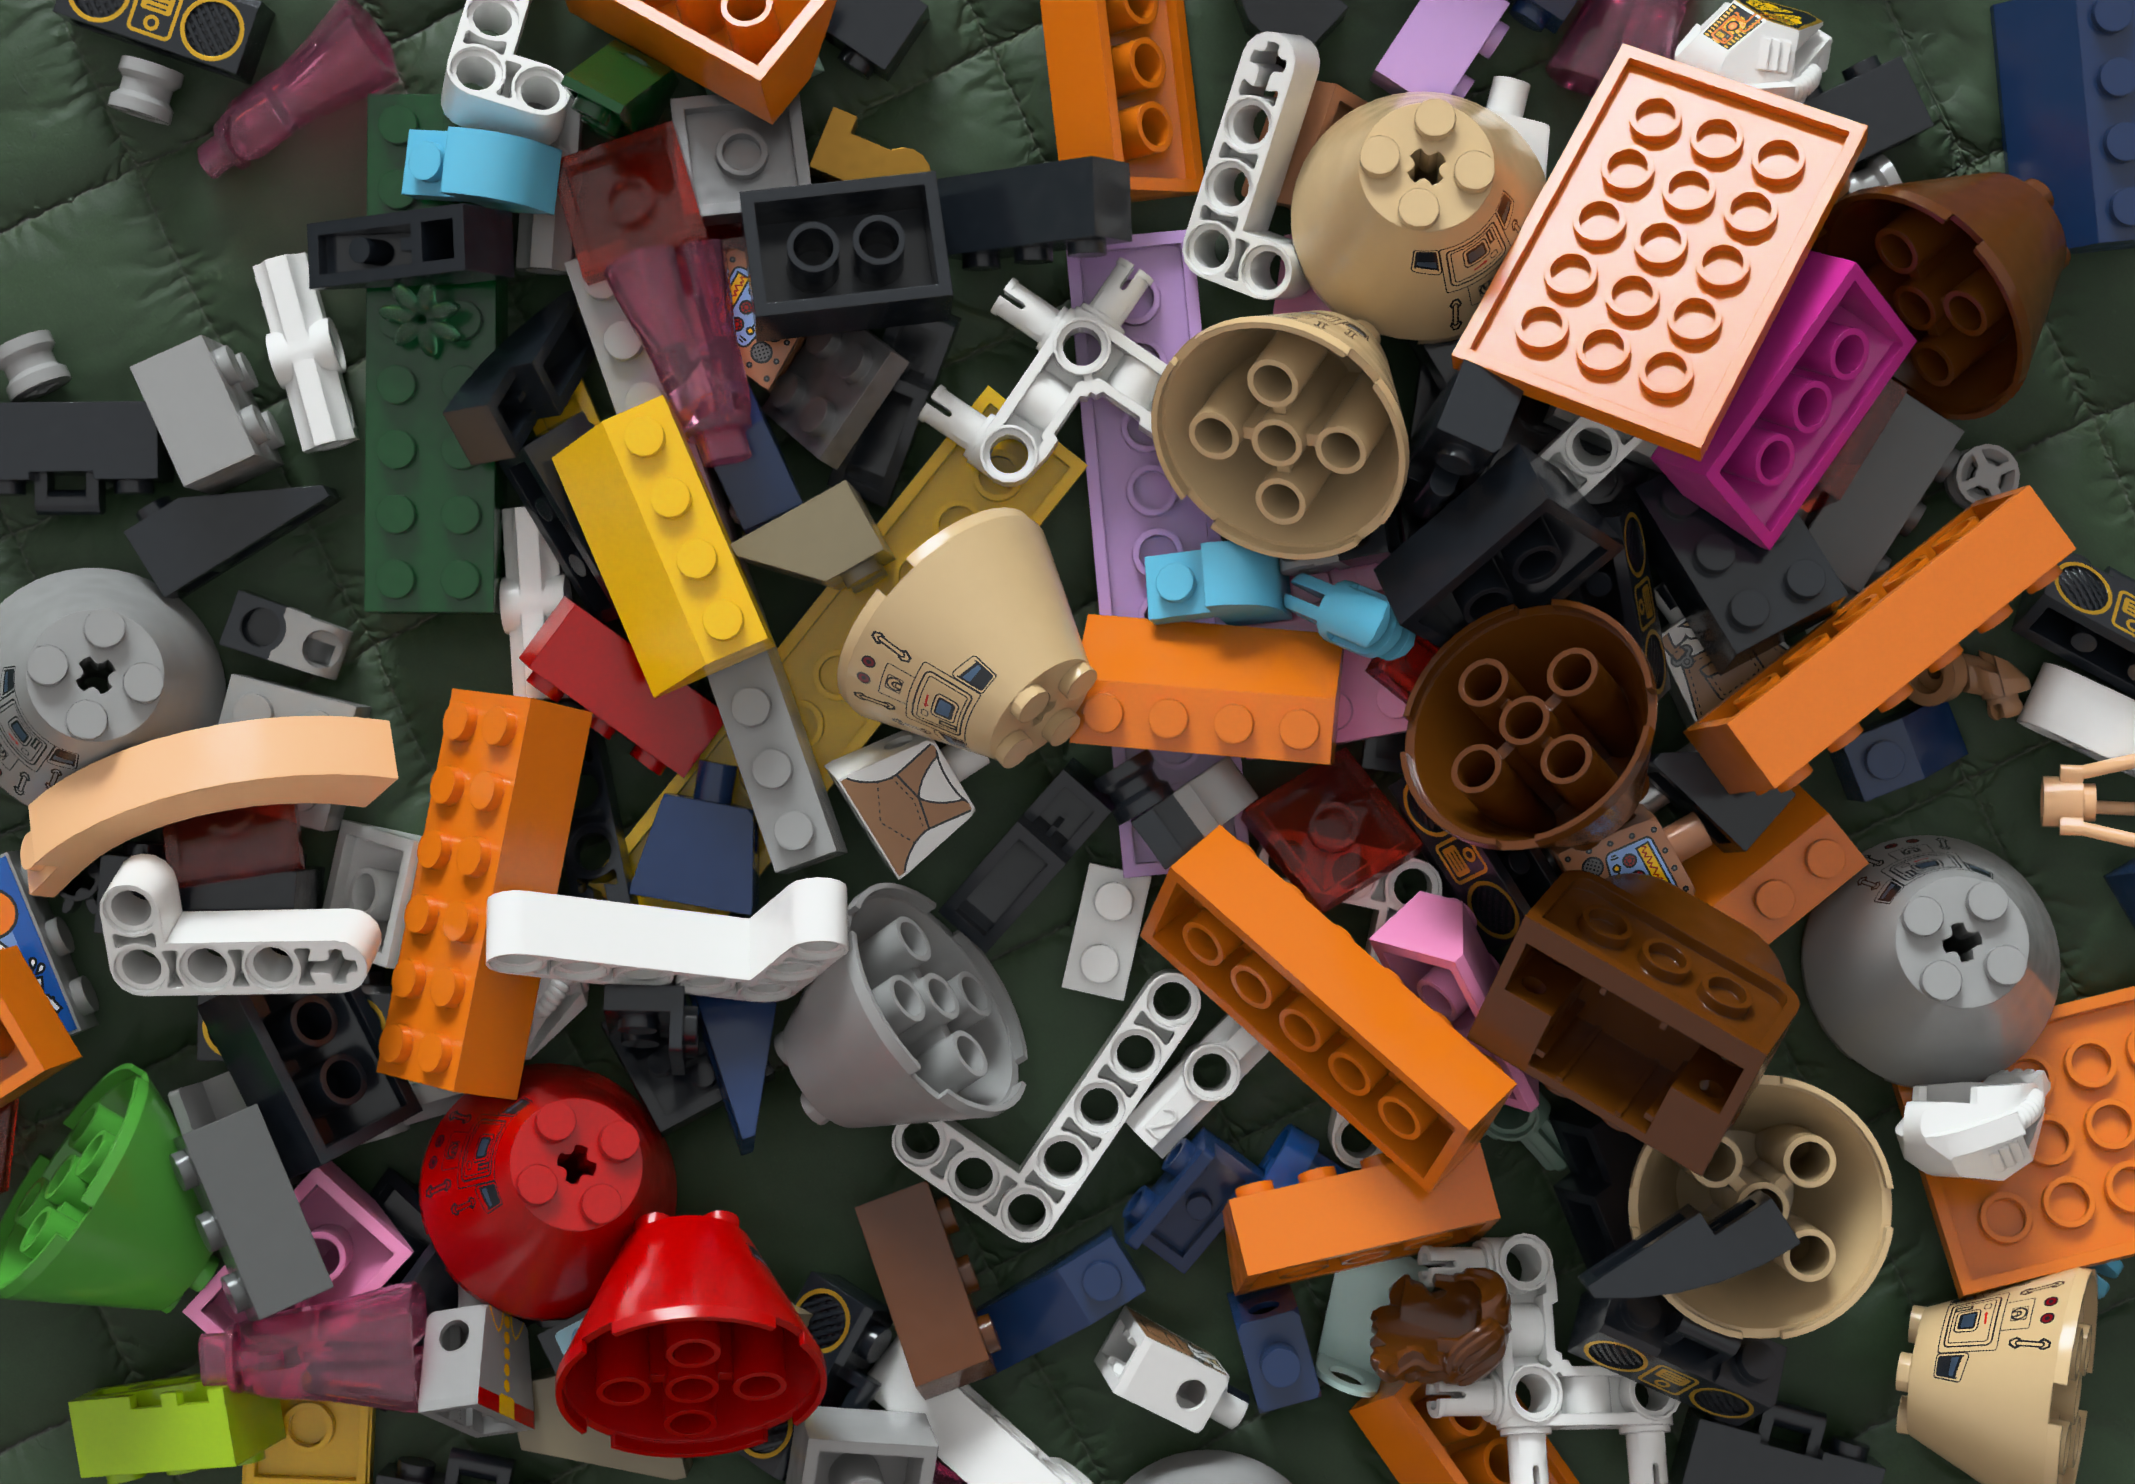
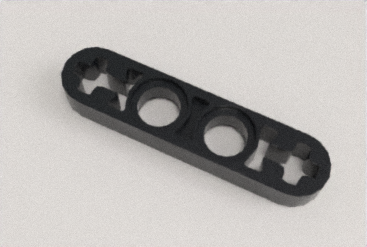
[555,700,639,905]

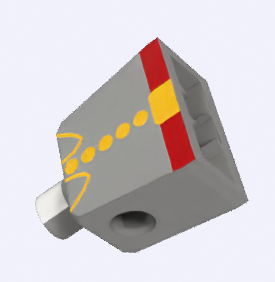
[418,1284,535,1438]

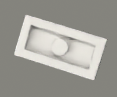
[1062,862,1152,1001]

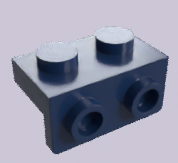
[1122,1126,1264,1274]

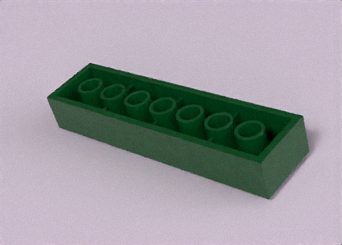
[364,94,508,615]

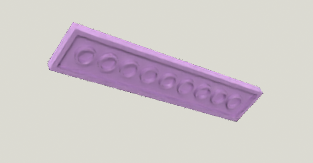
[1066,230,1249,878]

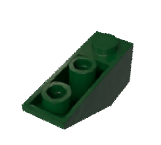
[561,39,679,149]

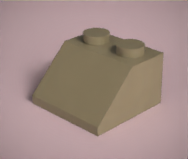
[730,480,895,593]

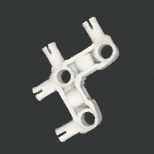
[918,257,1167,487]
[1417,1233,1681,1484]

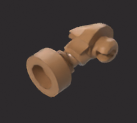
[1908,650,2032,720]

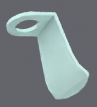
[1314,1256,1435,1398]

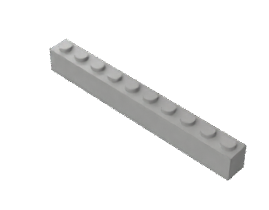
[564,241,848,874]

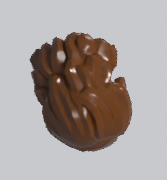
[1370,1268,1512,1387]

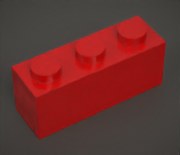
[519,596,723,778]

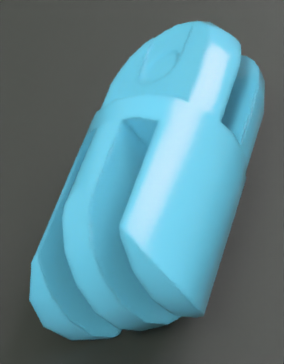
[1283,573,1416,661]

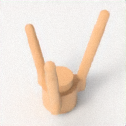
[2040,754,2135,848]

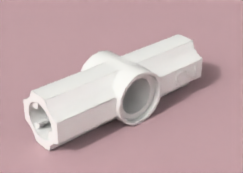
[253,252,360,454]
[499,507,573,700]
[1125,1014,1269,1159]

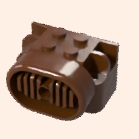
[1467,870,1800,1177]

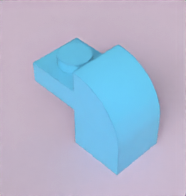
[401,126,562,215]
[1144,541,1293,626]

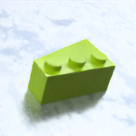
[68,1367,286,1484]

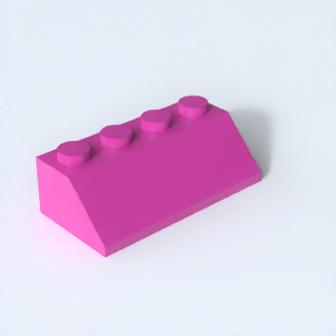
[1650,251,1917,551]

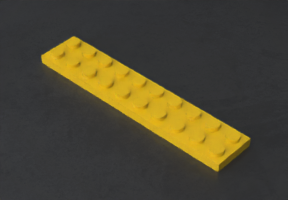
[588,385,1088,916]

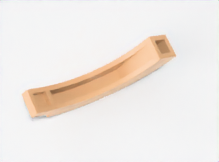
[20,716,398,898]

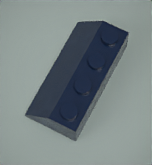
[1990,0,2135,254]

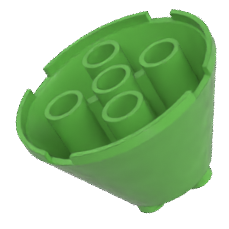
[0,1063,219,1314]

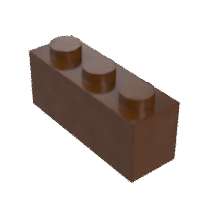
[854,1180,1002,1400]

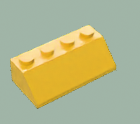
[552,395,776,699]

